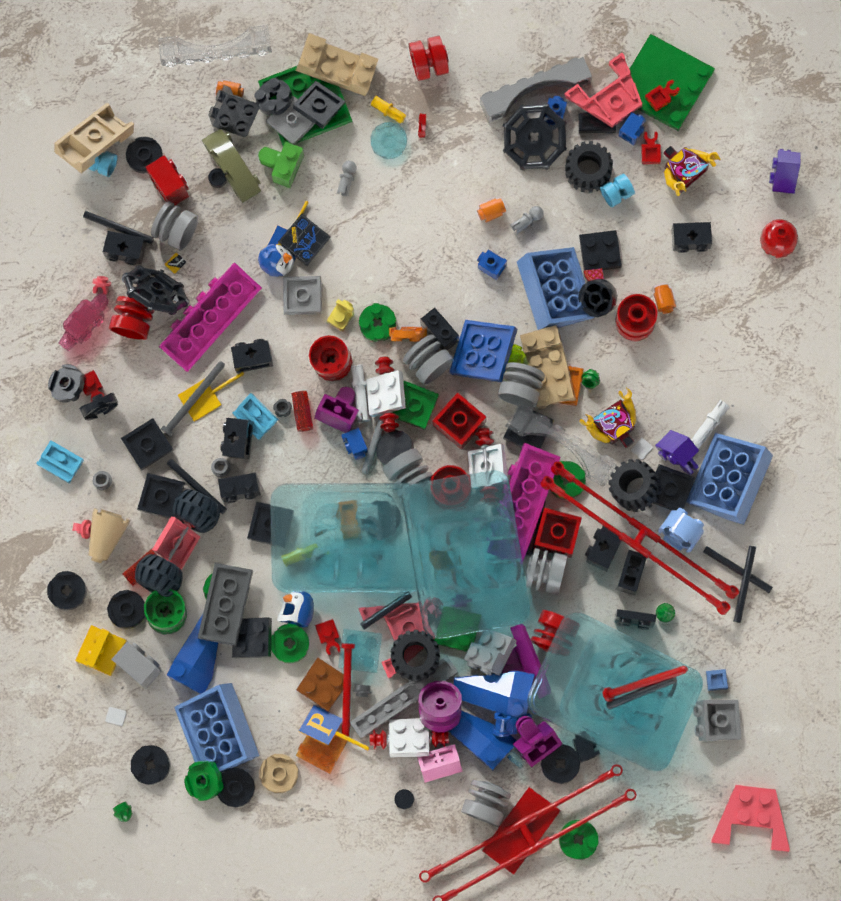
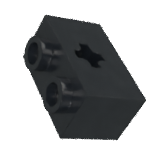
[671,222,712,253]
[102,231,147,266]
[420,307,459,351]
[231,339,273,373]
[220,418,254,459]
[585,526,622,572]
[616,550,647,596]

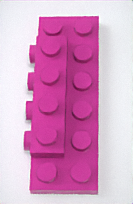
[158,262,262,372]
[485,443,561,566]

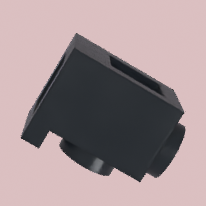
[572,731,600,763]

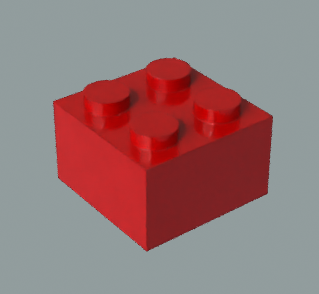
[146,155,189,205]
[432,392,487,450]
[534,508,582,558]

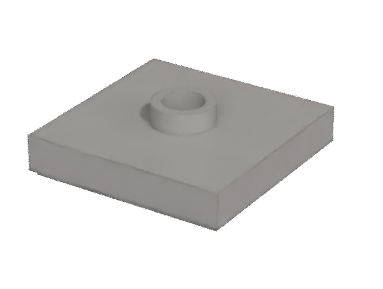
[266,96,315,145]
[283,276,322,315]

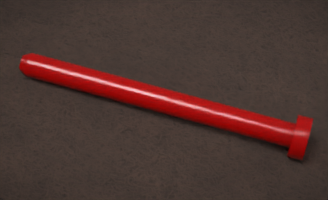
[341,643,355,737]
[603,666,688,702]

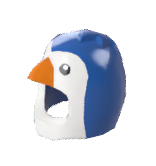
[258,244,294,277]
[277,591,314,628]

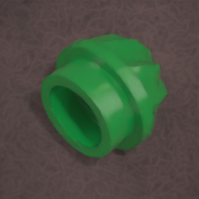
[581,369,600,389]
[656,603,675,623]
[113,801,133,822]

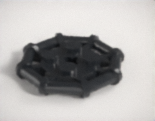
[502,103,567,171]
[122,265,189,315]

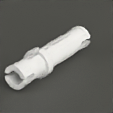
[351,364,370,423]
[691,400,730,449]

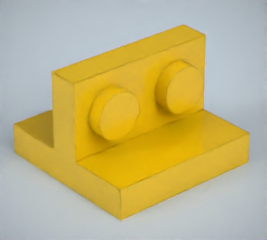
[75,625,127,676]

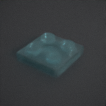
[338,629,382,673]

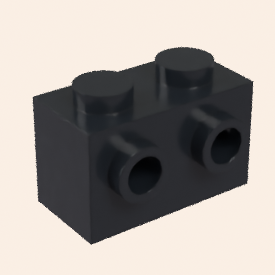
[218,472,261,503]

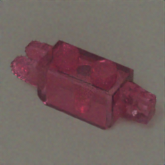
[58,293,109,351]

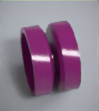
[419,681,462,732]

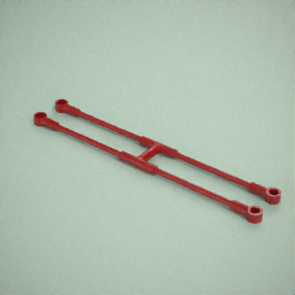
[540,461,739,615]
[419,764,637,901]

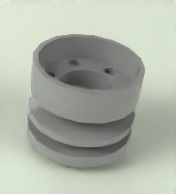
[151,201,198,251]
[403,335,454,385]
[498,362,545,408]
[383,448,433,498]
[526,548,568,595]
[461,780,511,827]

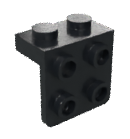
[208,85,260,137]

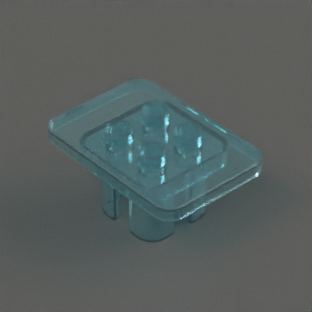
[402,470,530,639]
[271,483,428,593]
[527,612,703,771]

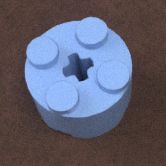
[658,508,704,553]

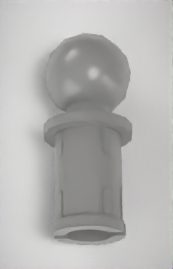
[337,161,357,196]
[511,206,544,234]

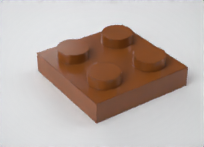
[296,657,343,712]

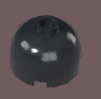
[578,278,618,318]

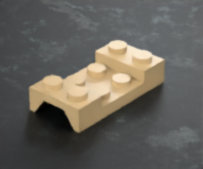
[296,33,378,96]
[54,103,134,174]
[520,325,576,410]

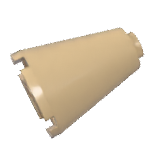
[88,508,131,563]

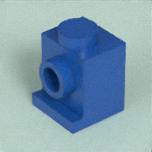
[544,96,567,125]
[619,112,646,146]
[477,249,507,281]
[341,428,368,460]

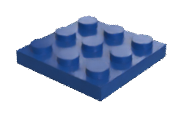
[449,320,518,382]

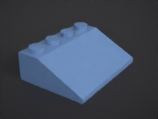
[516,247,595,330]
[686,433,773,525]
[174,683,260,780]

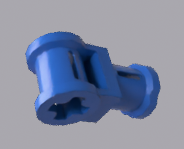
[493,712,532,737]

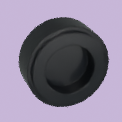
[208,168,227,188]
[394,789,414,810]

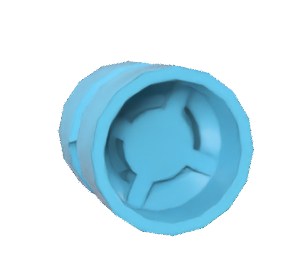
[88,151,118,177]
[600,173,635,208]

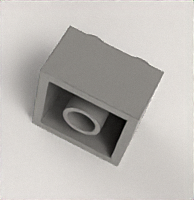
[111,642,162,689]

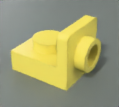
[326,299,355,332]

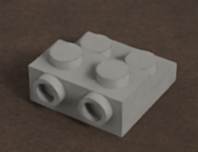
[463,628,517,676]
[693,700,741,741]

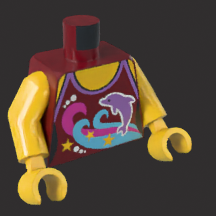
[663,146,721,196]
[579,387,636,448]

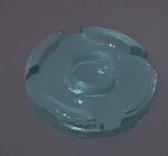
[370,122,407,159]

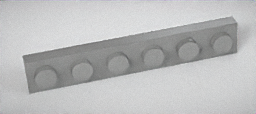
[350,656,458,739]

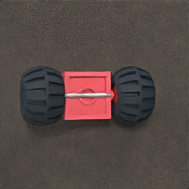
[135,489,220,597]

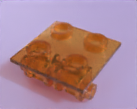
[296,735,348,774]

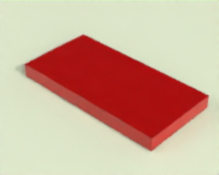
[482,787,561,875]

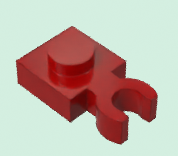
[645,80,680,112]
[641,132,661,164]
[83,370,105,402]
[315,619,341,656]

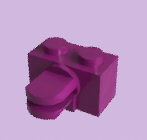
[314,387,359,433]
[513,716,563,768]

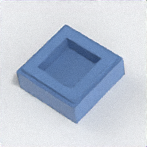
[706,669,728,691]

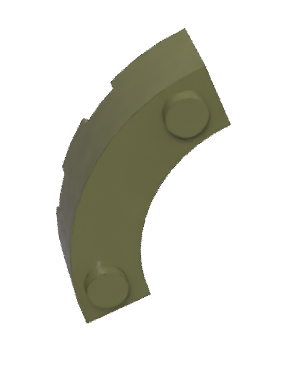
[202,129,261,203]

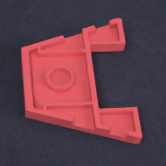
[564,53,642,128]
[358,602,435,679]
[711,785,790,852]

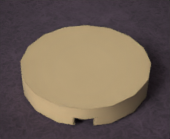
[259,754,298,793]

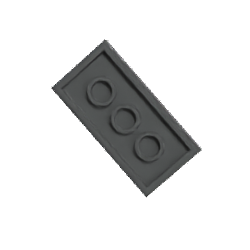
[198,563,253,646]

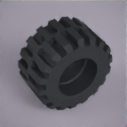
[565,141,613,193]
[608,459,662,512]
[391,630,440,682]

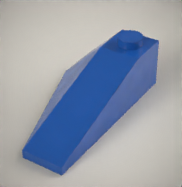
[167,614,218,694]
[453,670,535,718]
[448,710,517,772]

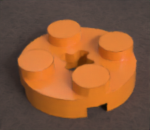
[389,327,427,342]

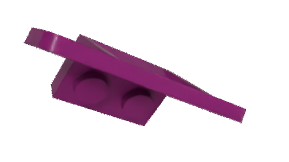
[501,624,551,699]

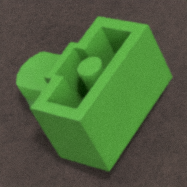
[258,142,304,188]

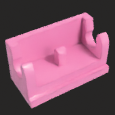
[417,744,463,783]

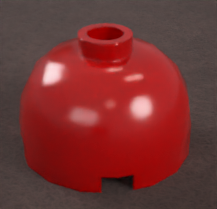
[760,219,798,258]

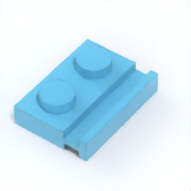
[232,393,278,440]
[36,440,84,484]

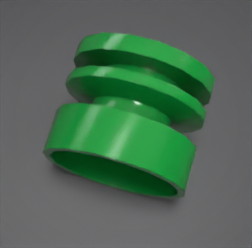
[144,589,187,635]

